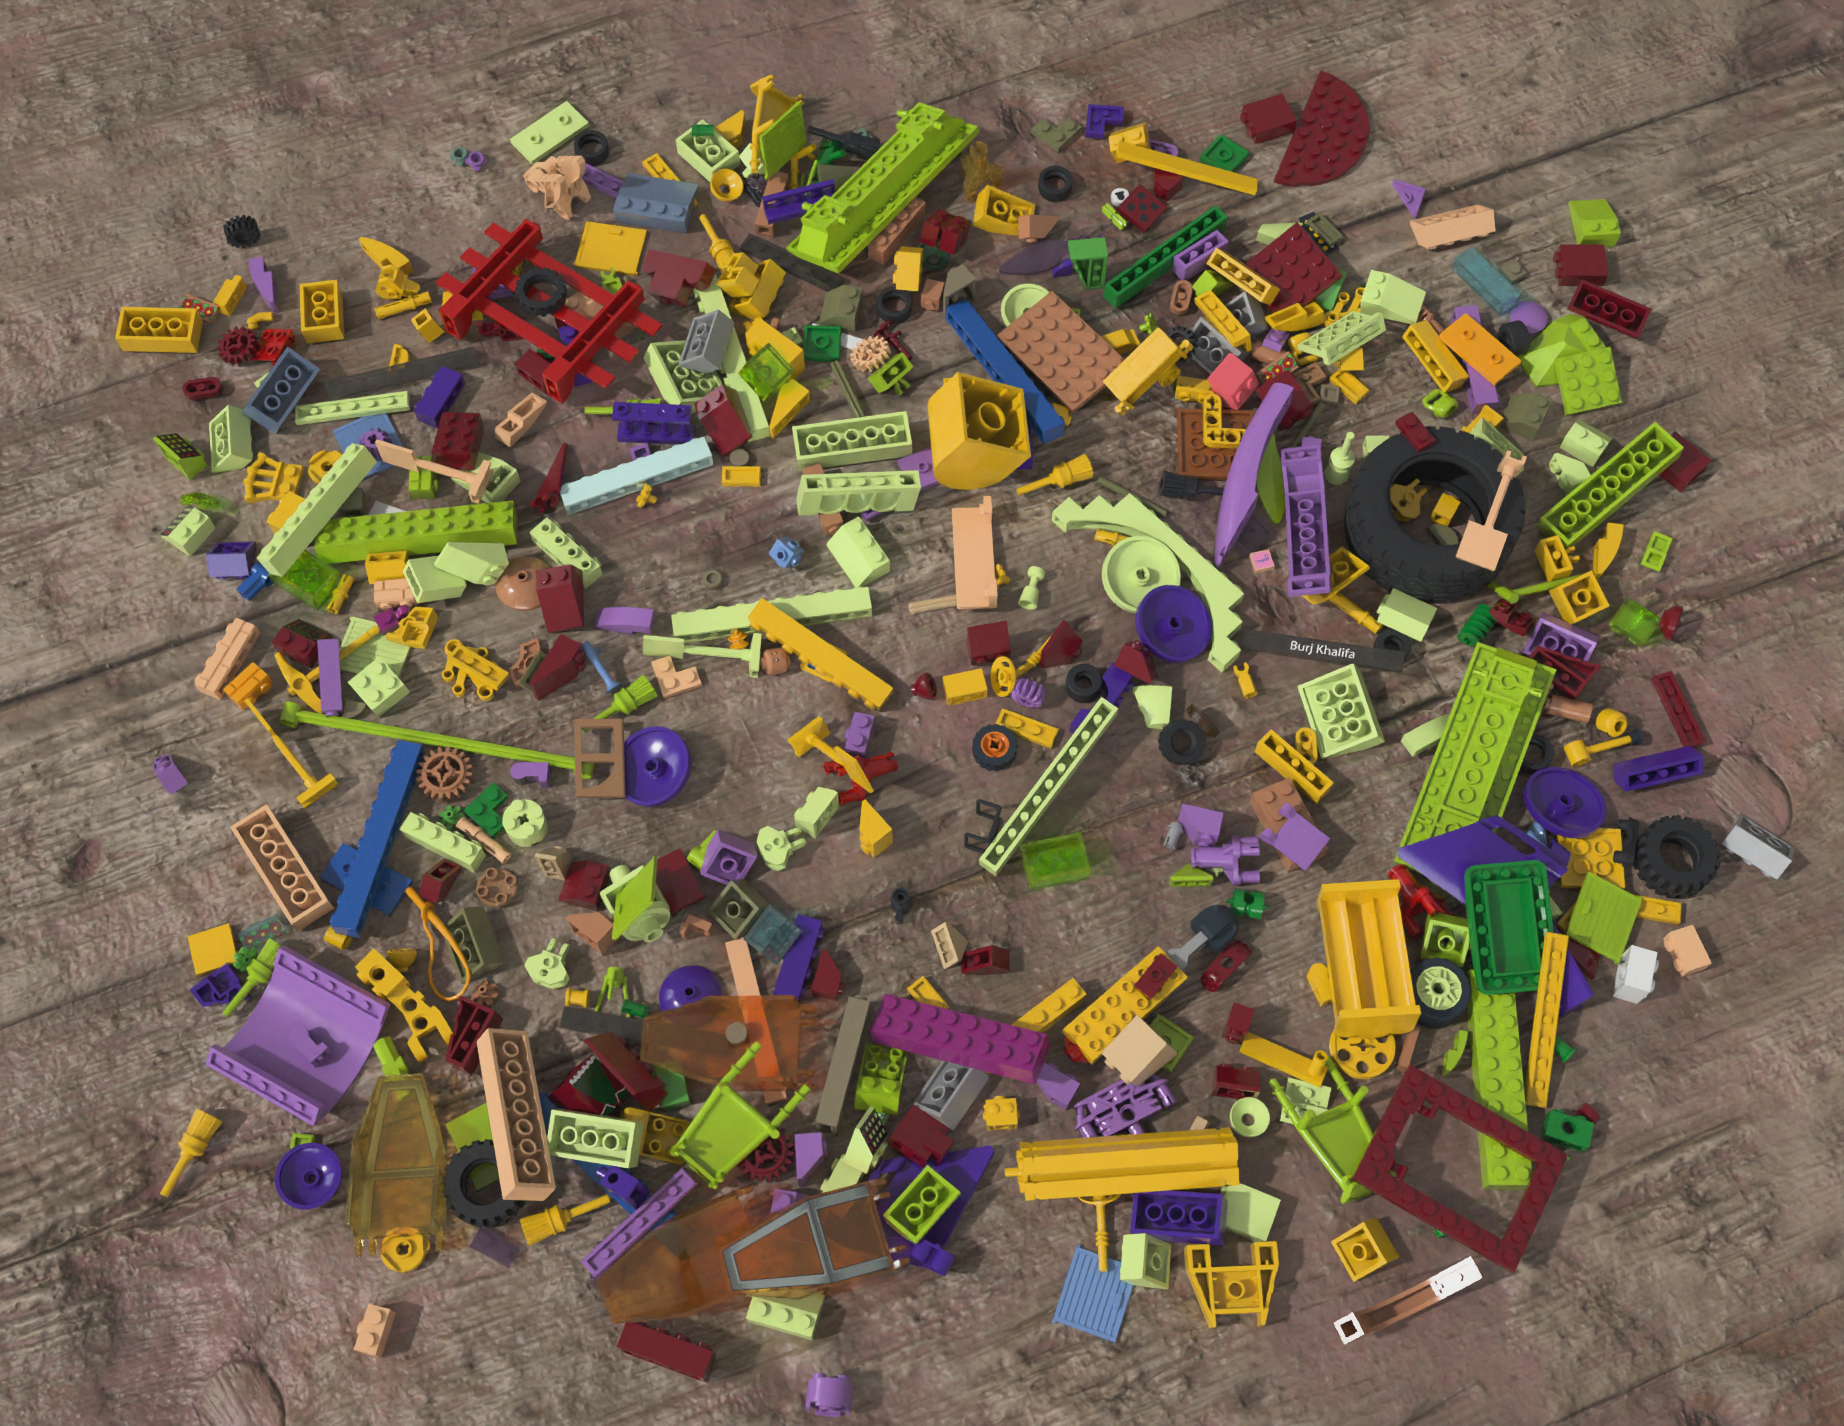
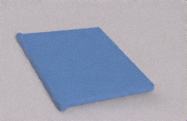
[332,413,403,480]
[1052,1245,1133,1343]

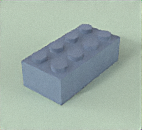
[242,347,320,434]

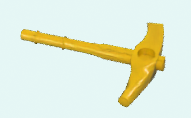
[274,625,380,714]

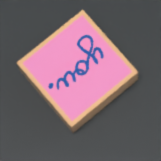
[1249,549,1275,573]

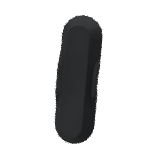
[1613,817,1639,867]

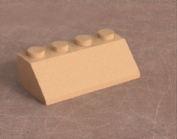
[1410,204,1495,249]

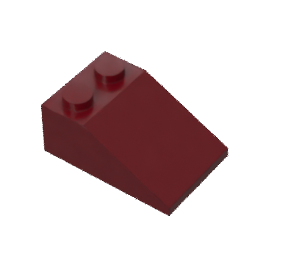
[694,384,753,457]
[536,564,585,633]
[529,634,587,701]

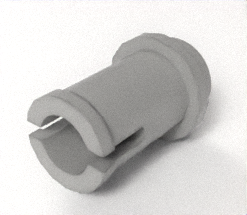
[1163,822,1184,850]

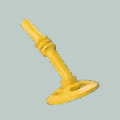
[990,637,1051,697]
[1078,1194,1121,1272]

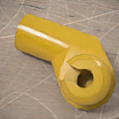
[247,312,274,330]

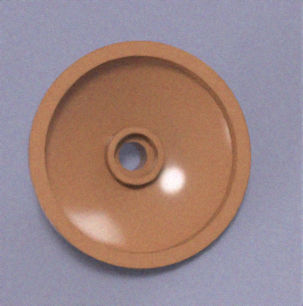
[495,557,550,611]

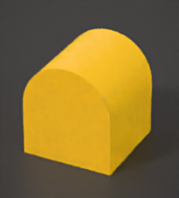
[927,372,1031,490]

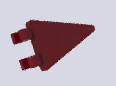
[530,443,568,514]

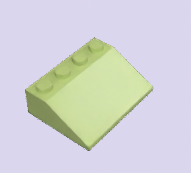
[643,340,722,414]
[1298,663,1385,759]

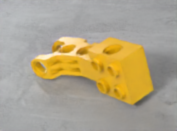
[355,948,453,1063]

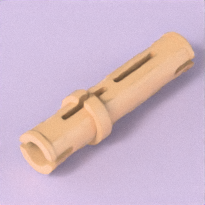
[456,817,512,864]

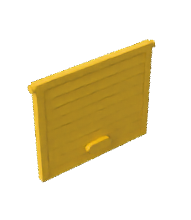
[573,221,647,276]

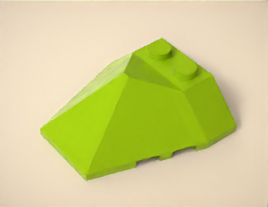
[1517,314,1606,388]

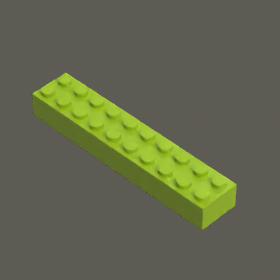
[314,501,518,565]
[1466,970,1532,1190]

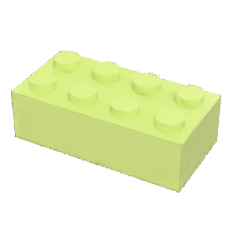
[547,1109,644,1168]

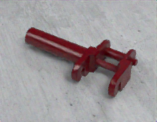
[873,320,913,361]

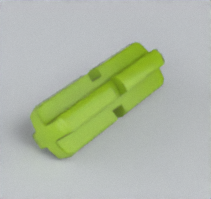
[1102,203,1128,230]

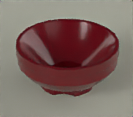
[1658,605,1684,641]

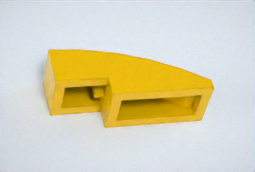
[359,237,413,275]
[1265,301,1325,331]
[1593,522,1624,581]

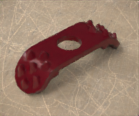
[1201,940,1253,992]

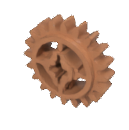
[416,746,474,802]

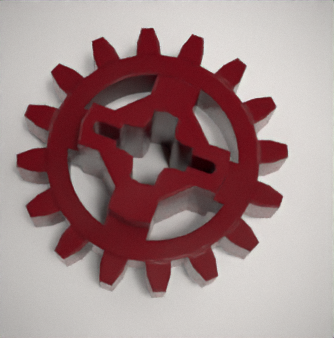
[217,326,259,366]

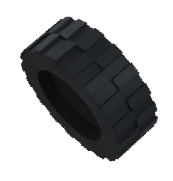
[1158,719,1206,765]

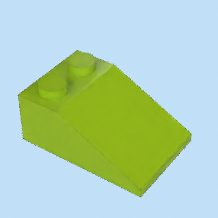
[1568,199,1621,247]

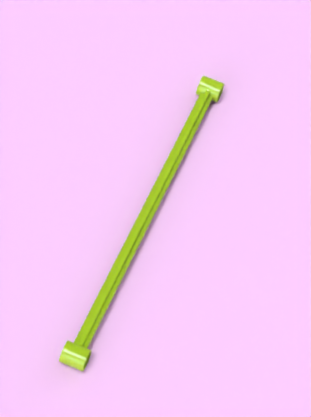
[279,702,595,779]

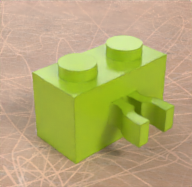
[867,352,913,396]

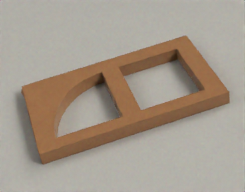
[574,719,626,798]

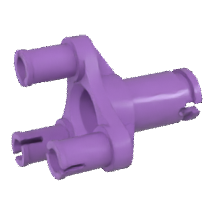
[1191,835,1260,885]

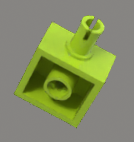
[1419,912,1471,968]

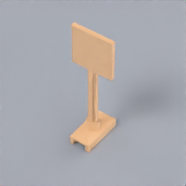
[375,439,494,504]
[1455,450,1527,571]

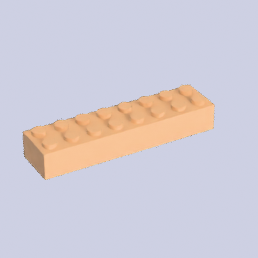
[477,1028,556,1201]

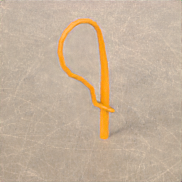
[405,887,471,1001]

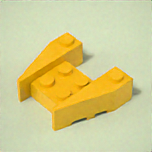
[1184,1241,1279,1329]

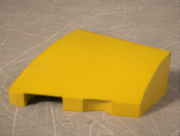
[385,607,439,649]

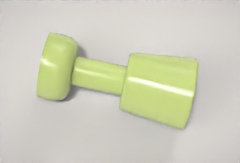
[1018,566,1046,610]

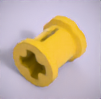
[565,987,590,1008]

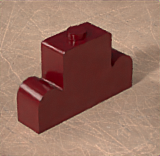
[642,249,717,307]

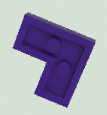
[1086,104,1124,139]

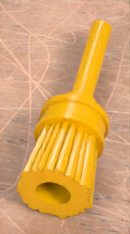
[699,214,735,273]
[1016,454,1093,496]
[160,1109,222,1198]
[520,1194,610,1246]

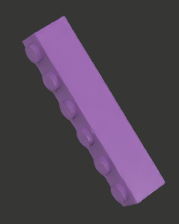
[1451,305,1500,414]

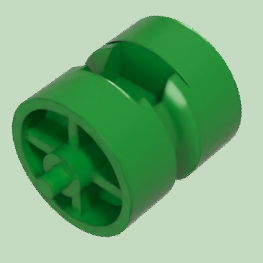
[1226,888,1269,920]

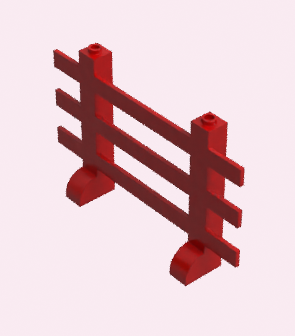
[436,219,662,404]

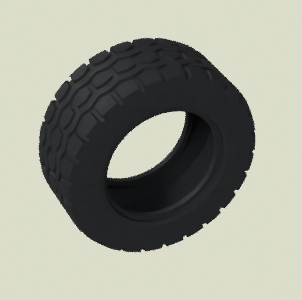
[1344,426,1526,603]

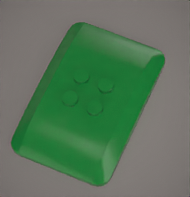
[1464,860,1554,995]

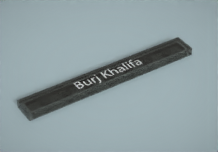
[1241,629,1405,673]

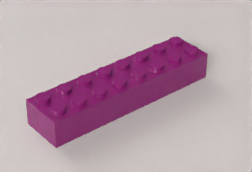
[870,994,1050,1084]

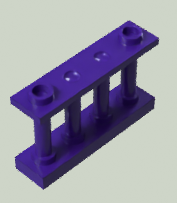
[612,402,696,445]

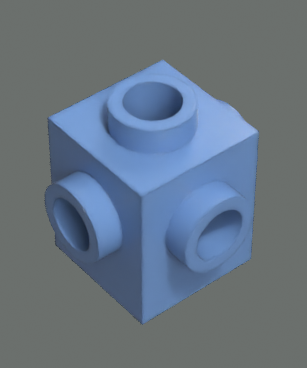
[769,536,804,569]

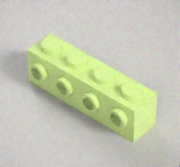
[530,517,603,590]
[400,812,486,873]

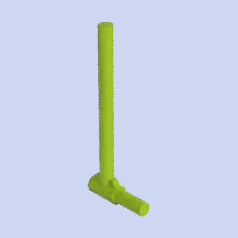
[1488,573,1584,604]

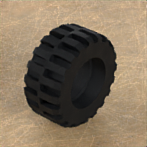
[1633,815,1721,899]
[441,1139,526,1228]

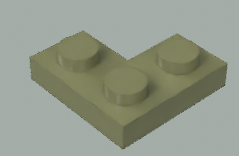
[1031,117,1082,152]

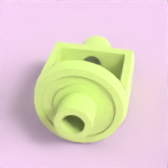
[599,865,670,943]

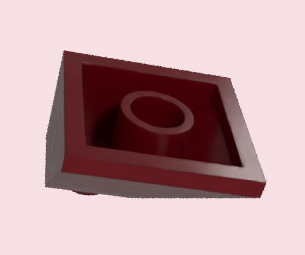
[1040,620,1083,669]

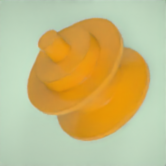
[727,629,749,650]

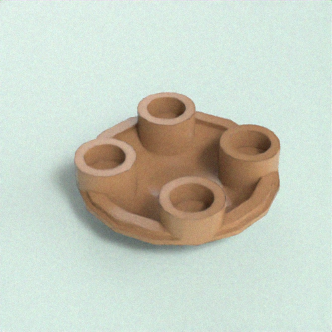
[476,867,518,907]

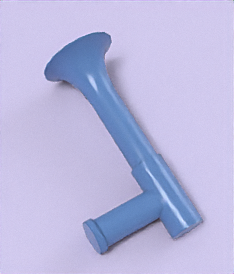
[582,641,623,695]

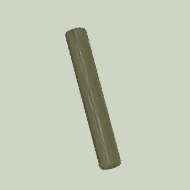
[830,360,866,418]

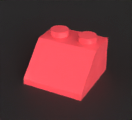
[1207,353,1260,410]

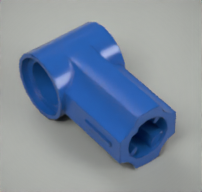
[236,562,277,601]

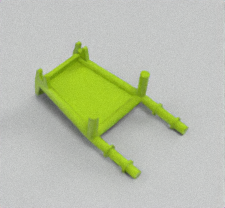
[669,1041,811,1189]
[1268,1055,1395,1204]

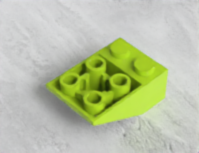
[854,1043,908,1115]

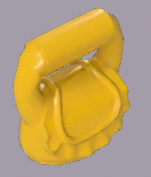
[1288,332,1319,366]

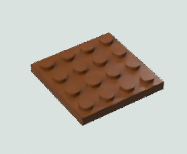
[1177,408,1254,480]

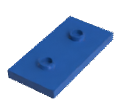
[319,843,413,917]

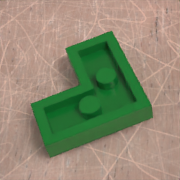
[463,782,508,839]

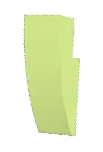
[1401,714,1450,757]

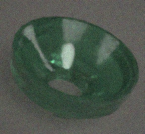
[918,239,951,270]

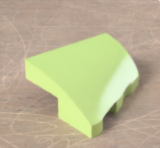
[1256,222,1303,245]
[1132,685,1172,729]

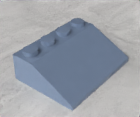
[613,173,699,233]

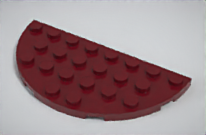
[1273,70,1370,187]

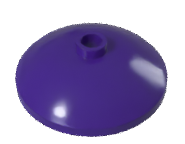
[659,965,723,1028]
[275,1143,343,1210]

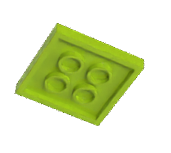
[1554,347,1622,415]

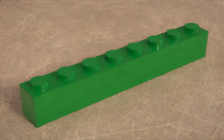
[1103,205,1228,309]

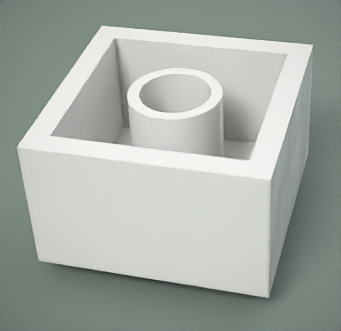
[1612,945,1659,1004]

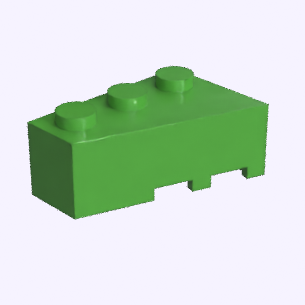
[1068,237,1108,290]

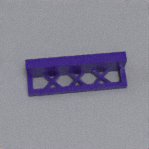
[762,179,835,225]

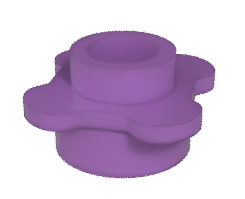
[465,151,487,171]

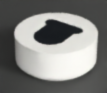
[1111,188,1129,206]

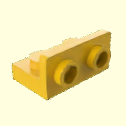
[1174,376,1214,404]

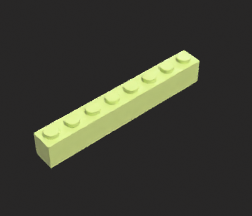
[257,443,377,577]

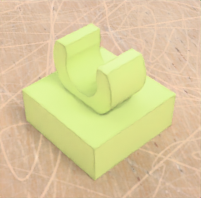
[781,327,803,347]

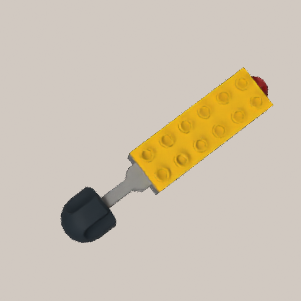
[1062,905,1239,1068]

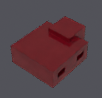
[887,1105,954,1168]

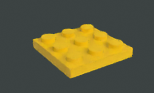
[1556,828,1625,890]

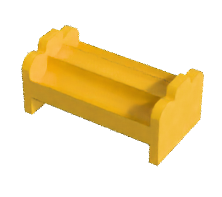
[1317,879,1421,1038]

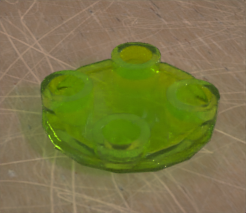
[180,492,220,509]

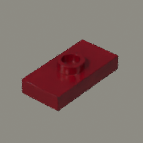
[1134,953,1178,1001]

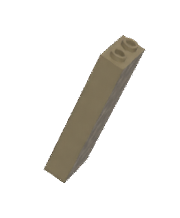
[815,995,871,1136]

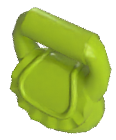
[1422,389,1459,418]

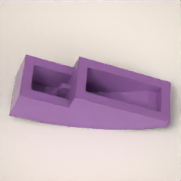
[248,257,279,313]
[594,607,656,634]

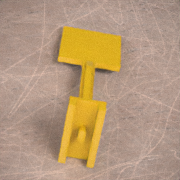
[244,698,339,809]
[787,716,874,793]

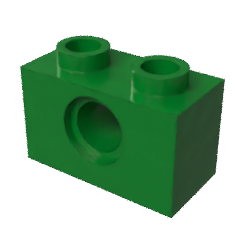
[1540,1109,1594,1152]

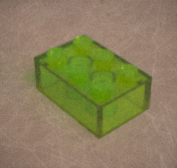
[1019,832,1091,891]

